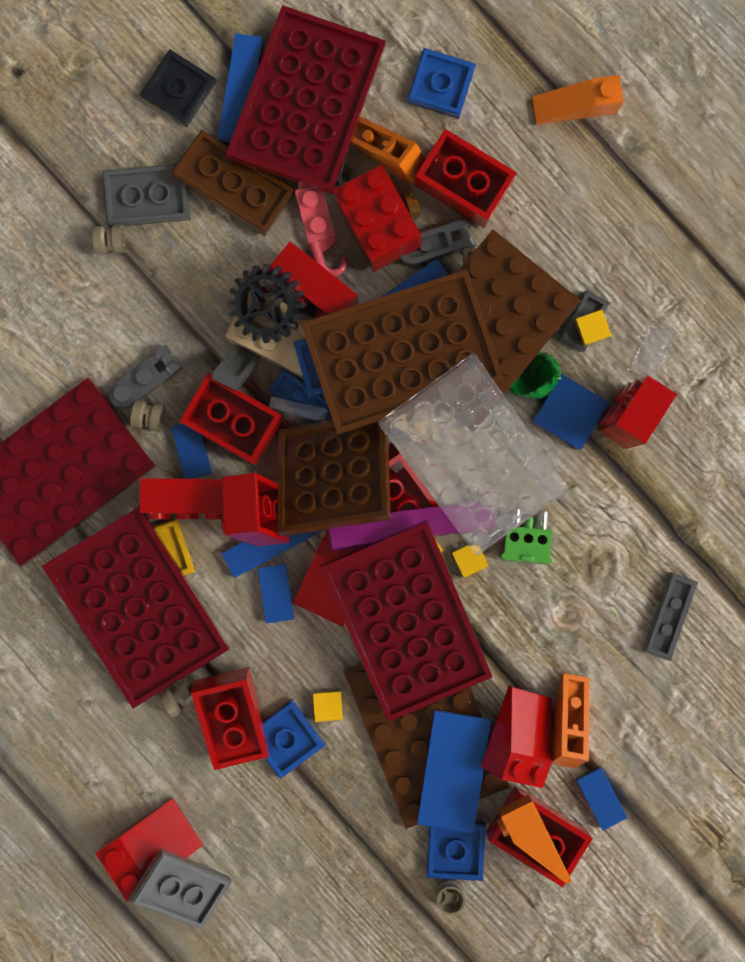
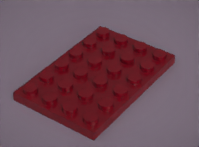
[226,5,386,194]
[0,377,156,567]
[42,506,230,709]
[321,520,493,722]

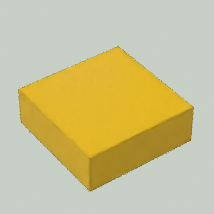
[574,309,612,346]
[452,541,489,578]
[313,690,343,722]

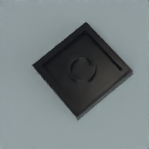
[140,49,217,127]

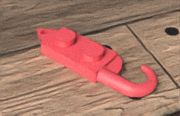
[295,183,347,277]

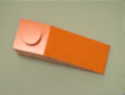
[532,75,624,125]
[350,116,426,183]
[551,673,590,768]
[497,794,572,884]

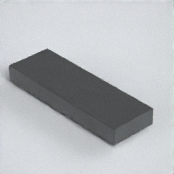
[642,572,698,661]

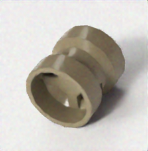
[92,225,126,254]
[130,400,165,432]
[160,679,194,718]
[435,879,465,915]

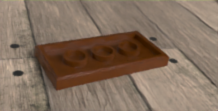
[171,130,295,236]

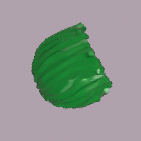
[508,352,561,399]

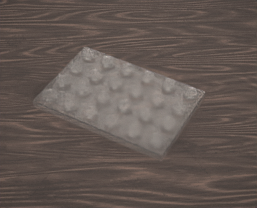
[378,353,569,556]

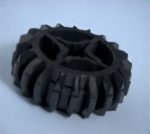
[227,264,306,343]

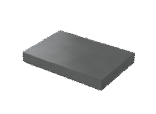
[103,164,191,228]
[129,848,232,929]

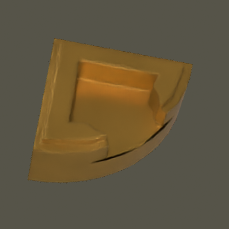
[403,191,421,220]

